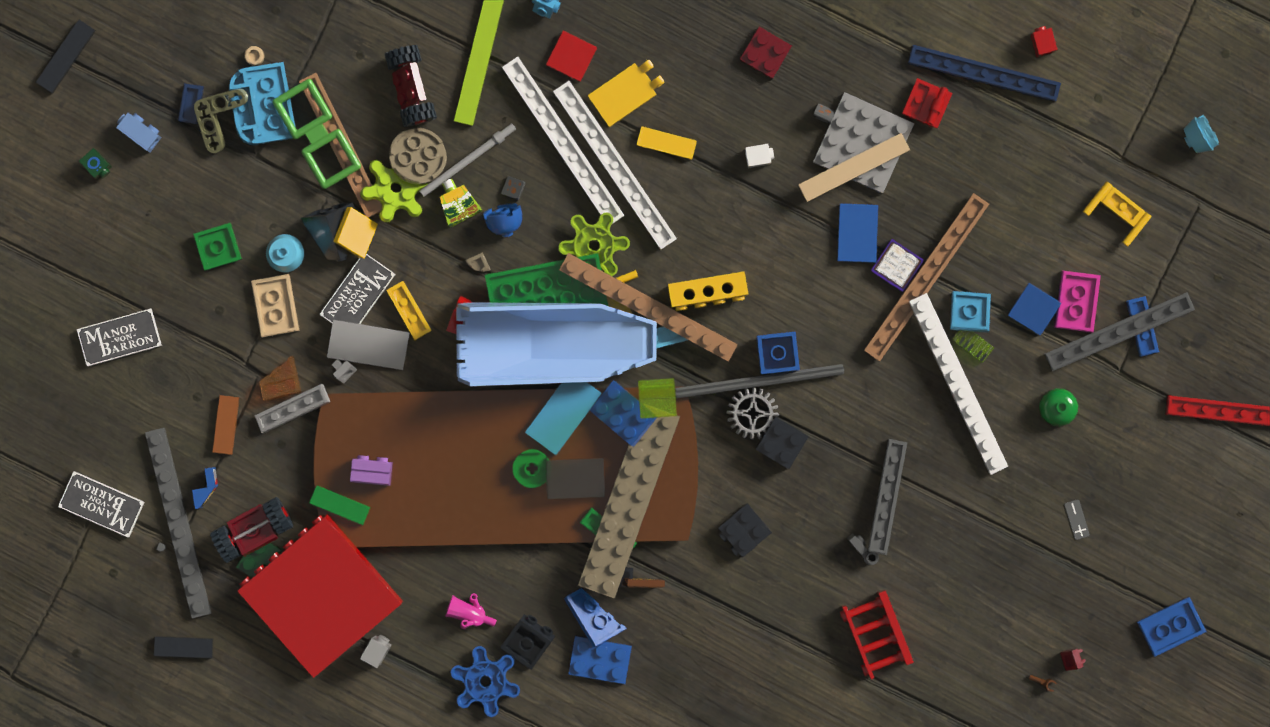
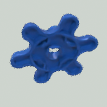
[451,646,520,717]

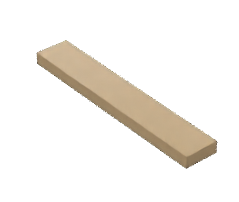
[798,133,910,202]

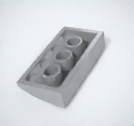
[327,319,409,370]

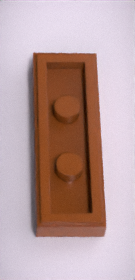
[213,395,240,455]

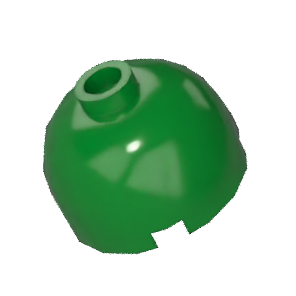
[1039,388,1078,426]

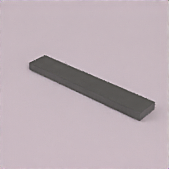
[867,439,907,556]

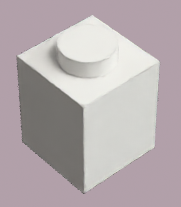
[745,144,774,168]

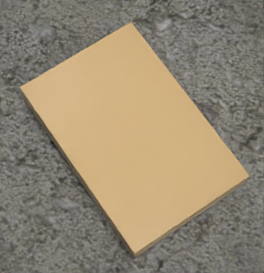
[251,274,300,337]

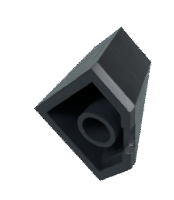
[301,202,354,262]

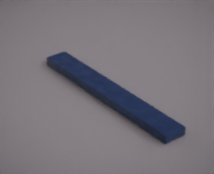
[907,45,1061,102]

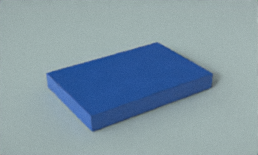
[837,204,878,263]
[1137,597,1206,657]

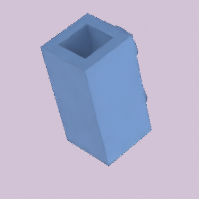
[116,113,162,152]

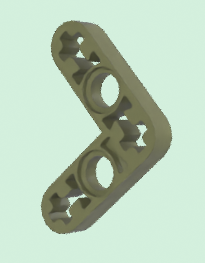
[194,88,248,153]

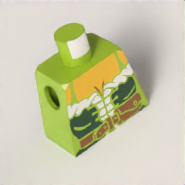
[440,179,482,228]

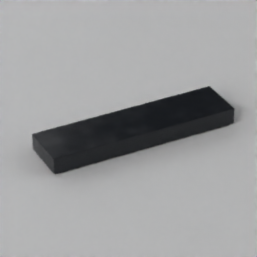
[36,19,96,93]

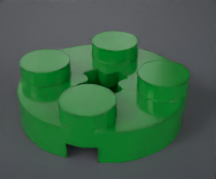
[513,449,551,488]

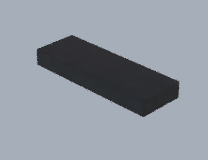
[154,636,213,658]

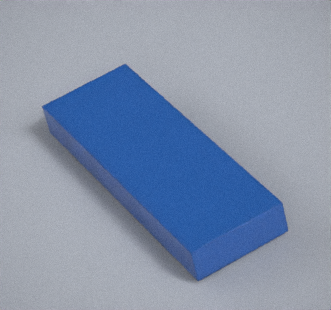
[1126,296,1159,357]

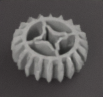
[727,387,779,439]

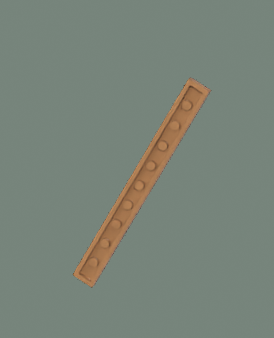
[864,193,989,361]
[559,253,738,361]

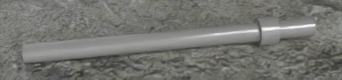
[420,123,516,197]

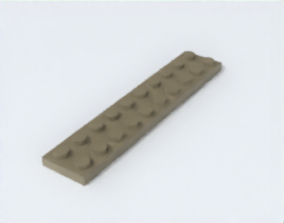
[578,404,680,598]

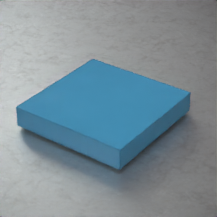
[950,291,991,332]

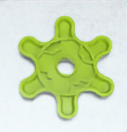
[360,160,431,222]
[559,212,630,276]

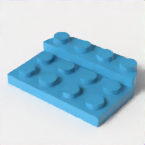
[229,62,295,145]

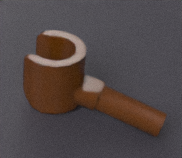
[1029,675,1057,692]

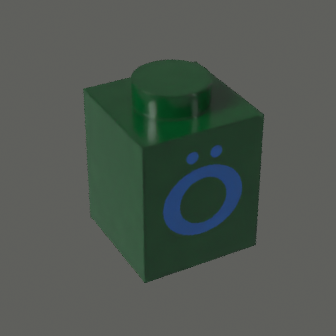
[79,148,112,179]

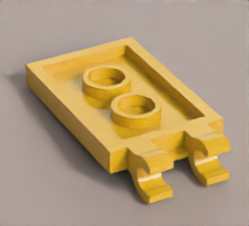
[588,60,664,128]

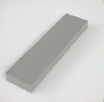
[255,384,330,433]

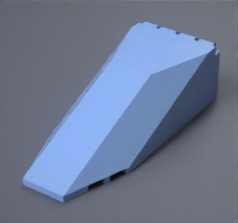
[456,302,657,386]

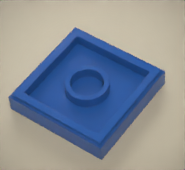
[1008,283,1062,336]

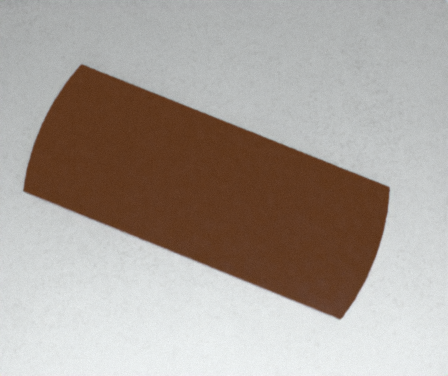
[314,386,698,547]

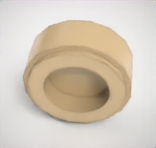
[245,46,264,66]

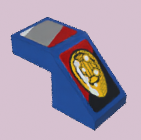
[192,467,218,509]

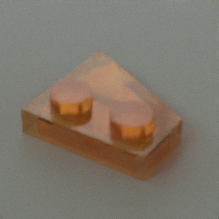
[259,356,302,401]

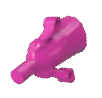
[445,593,497,629]

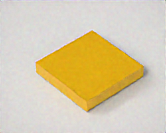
[333,207,378,259]

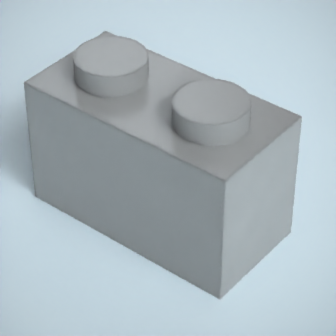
[360,635,392,668]

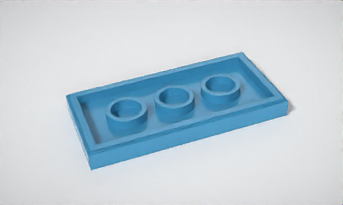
[525,382,602,455]

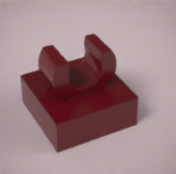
[1060,649,1086,671]

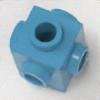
[532,0,561,19]

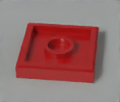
[546,30,597,82]

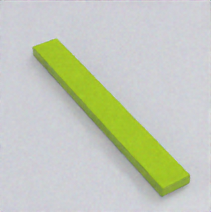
[454,0,504,126]

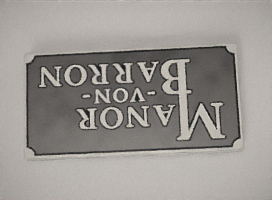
[320,254,396,324]
[77,309,162,366]
[58,471,145,537]

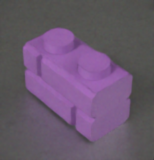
[350,455,393,486]

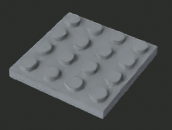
[813,92,914,194]

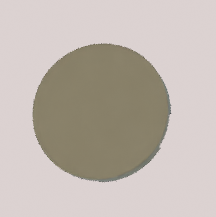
[389,128,447,184]

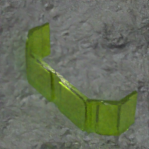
[638,378,677,418]

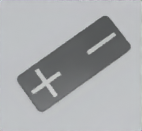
[1065,500,1090,540]

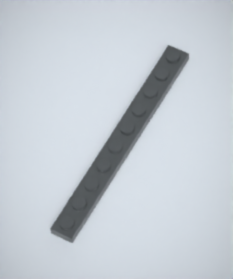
[145,428,211,618]

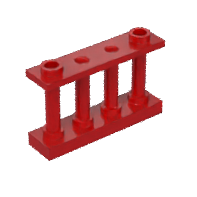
[840,590,914,679]

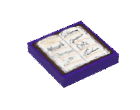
[871,239,924,292]

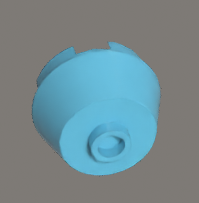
[1184,115,1219,153]
[266,234,304,272]

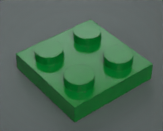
[193,223,242,271]

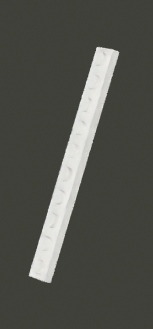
[502,57,624,224]
[553,81,677,250]
[908,293,1008,475]

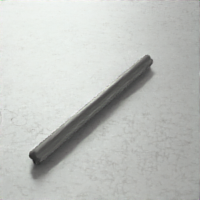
[674,364,844,398]

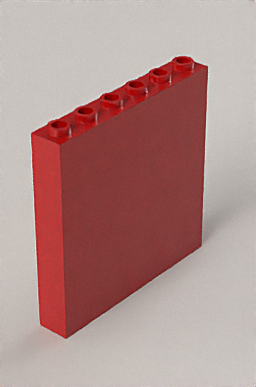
[238,514,403,678]

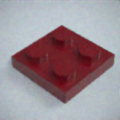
[740,26,792,79]

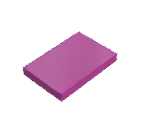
[1054,271,1101,333]

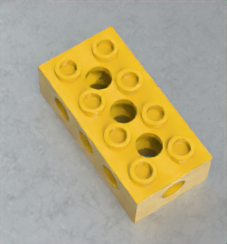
[668,271,748,311]

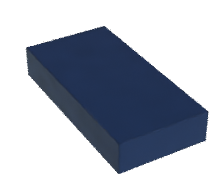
[178,83,204,125]

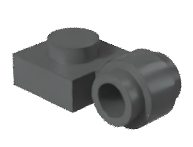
[847,533,879,565]

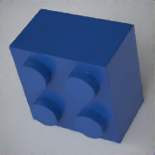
[756,332,800,374]

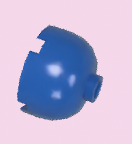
[483,203,523,237]

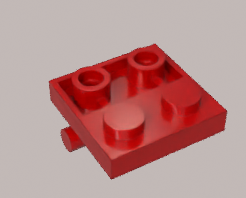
[902,78,952,129]

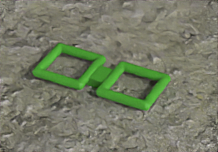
[273,79,361,189]

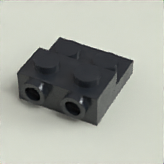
[718,503,772,557]
[500,614,555,670]

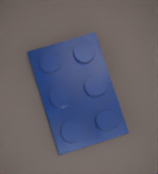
[590,380,657,447]
[569,636,632,684]

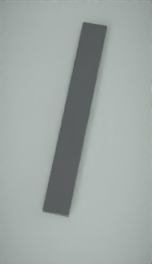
[1045,292,1195,371]

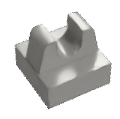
[332,359,357,383]

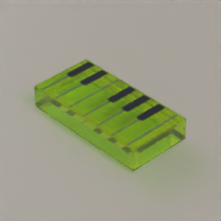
[952,330,994,363]

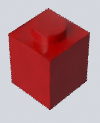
[1030,26,1058,57]

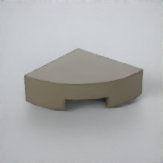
[465,252,491,272]

